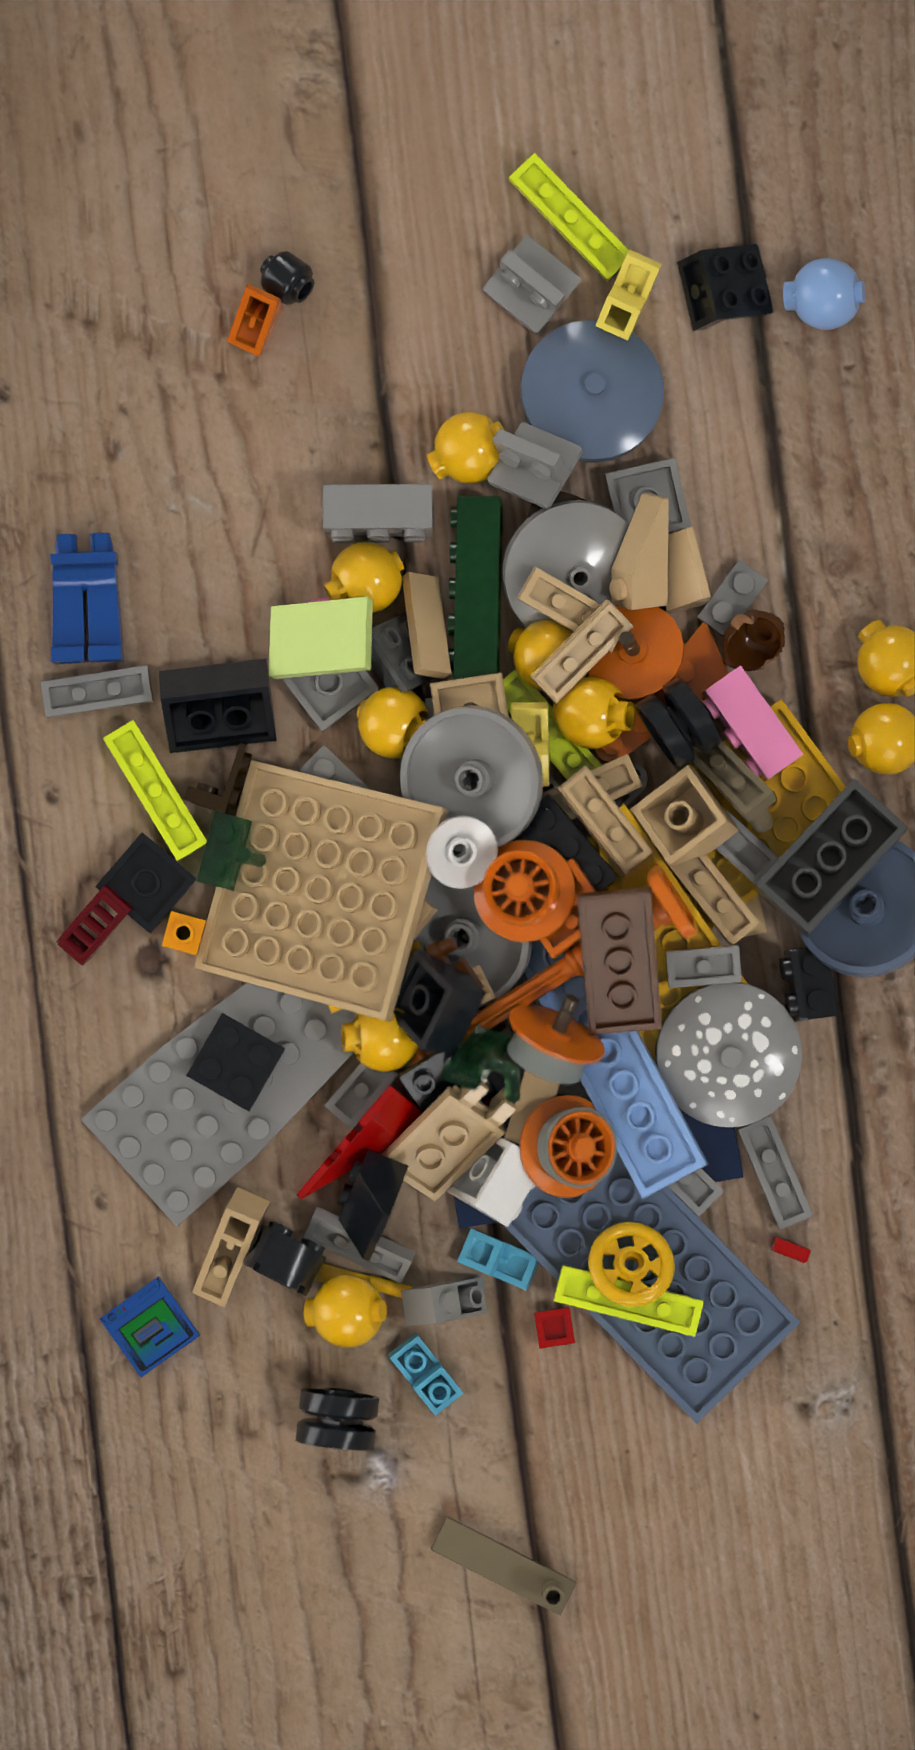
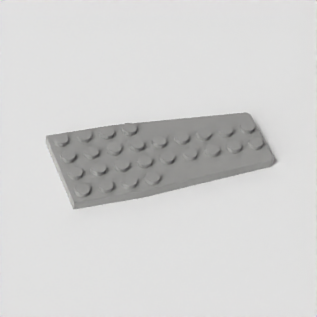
[81,983,356,1227]

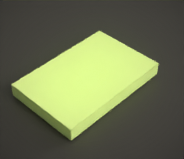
[269,596,373,679]

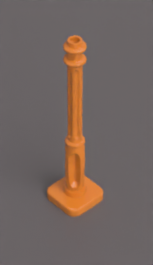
[411,864,698,1065]

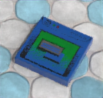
[99,1276,201,1377]

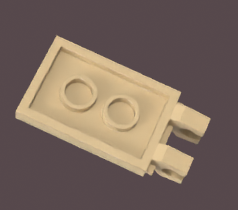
[381,1068,516,1201]

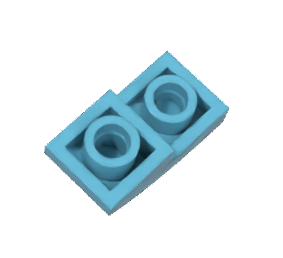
[388,1332,464,1416]

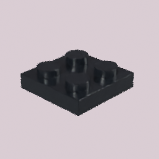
[95,832,198,934]
[186,1013,285,1112]

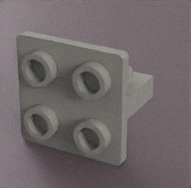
[483,236,581,334]
[487,422,583,509]

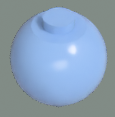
[783,258,866,330]

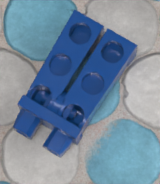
[50,533,124,664]

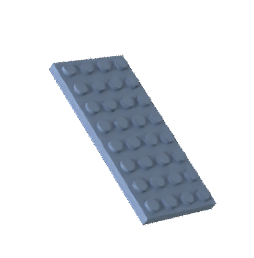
[503,1151,801,1423]

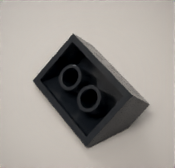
[159,659,277,753]

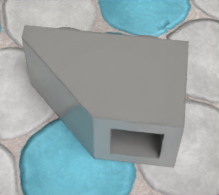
[401,1277,487,1326]

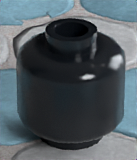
[260,251,314,305]

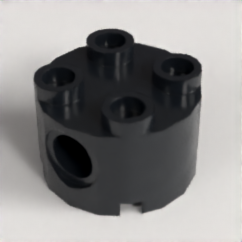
[243,1221,326,1297]

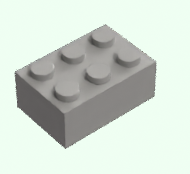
[323,484,433,543]

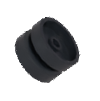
[635,676,722,771]
[295,1388,379,1450]

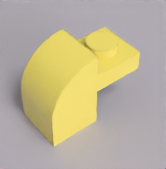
[595,249,662,341]
[511,702,550,787]

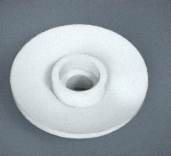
[426,816,497,889]

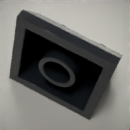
[394,949,486,1054]
[337,1149,408,1261]

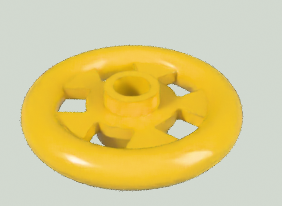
[588,1222,675,1307]

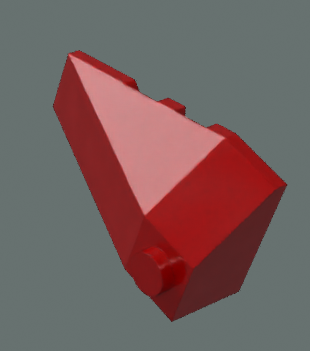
[296,1085,423,1199]

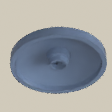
[520,320,664,463]
[798,841,915,977]

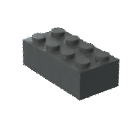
[754,778,908,938]

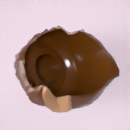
[722,609,785,671]

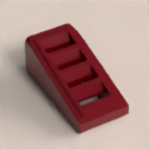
[56,885,133,965]

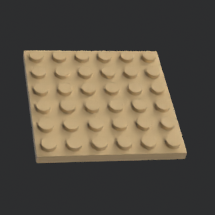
[194,760,449,1022]

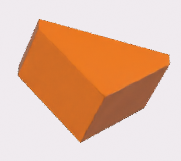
[227,284,283,357]

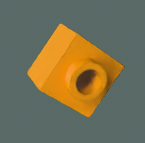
[162,911,207,956]

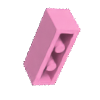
[701,665,803,781]

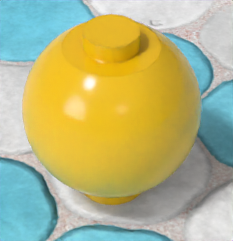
[427,412,505,484]
[323,541,405,613]
[508,619,573,691]
[857,620,915,697]
[553,676,636,749]
[357,687,429,759]
[848,703,915,775]
[341,1008,418,1072]
[304,1275,387,1348]

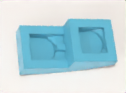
[457,1228,539,1291]

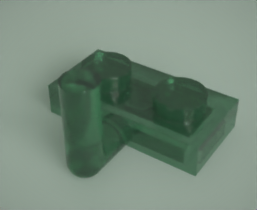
[196,812,266,891]
[443,1025,520,1102]

